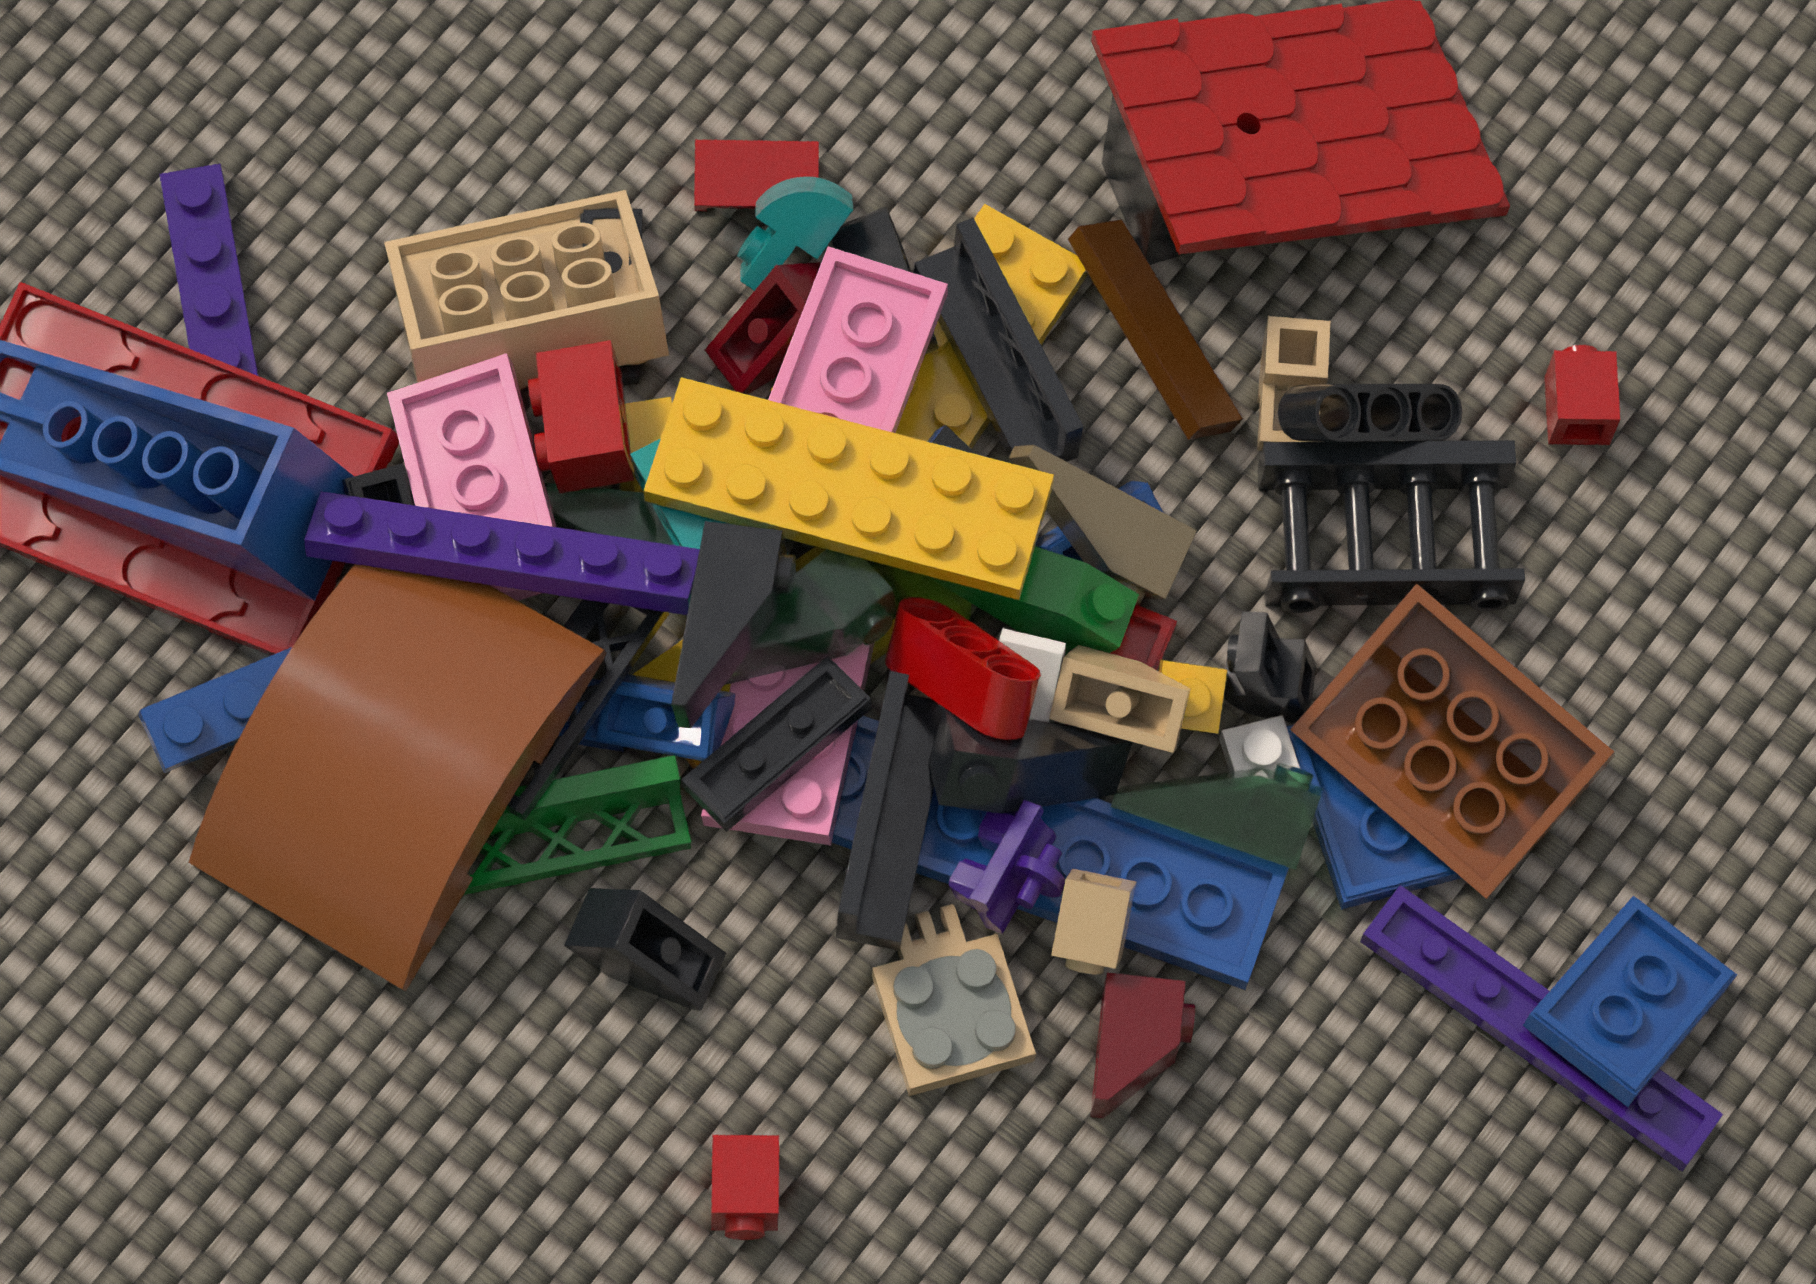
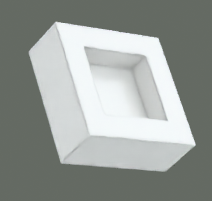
[1219,715,1301,797]

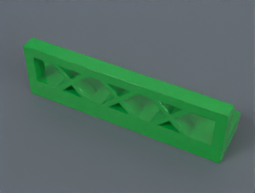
[464,755,691,895]

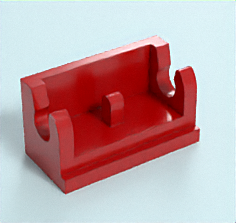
[694,139,819,211]

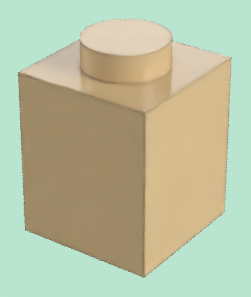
[1051,869,1136,975]

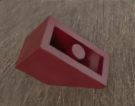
[704,262,821,395]
[1090,972,1195,1118]

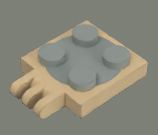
[872,904,1036,1096]

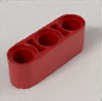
[885,597,1041,740]

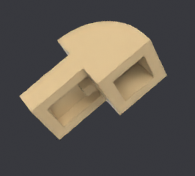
[1257,316,1331,451]

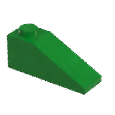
[925,546,1139,655]

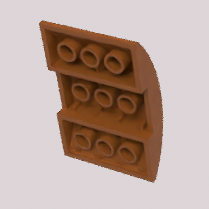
[188,564,607,991]

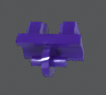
[949,800,1066,934]

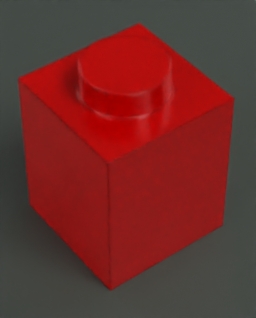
[1544,345,1621,445]
[711,1135,779,1240]

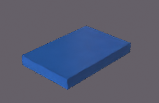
[1286,725,1461,909]
[1523,895,1737,1107]

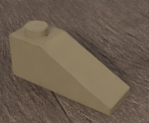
[1009,445,1197,605]

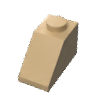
[1049,645,1191,753]

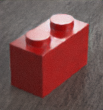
[528,340,635,493]

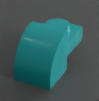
[737,177,853,291]

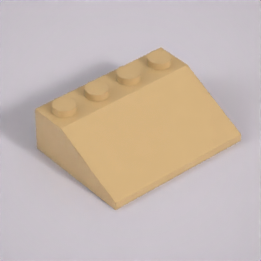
[384,190,669,390]

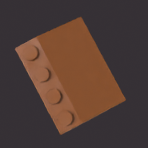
[1290,584,1615,899]

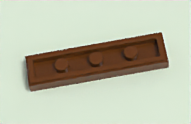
[1068,220,1243,440]

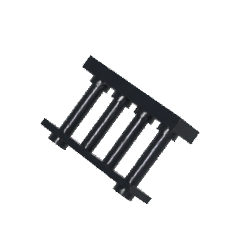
[1257,440,1525,613]

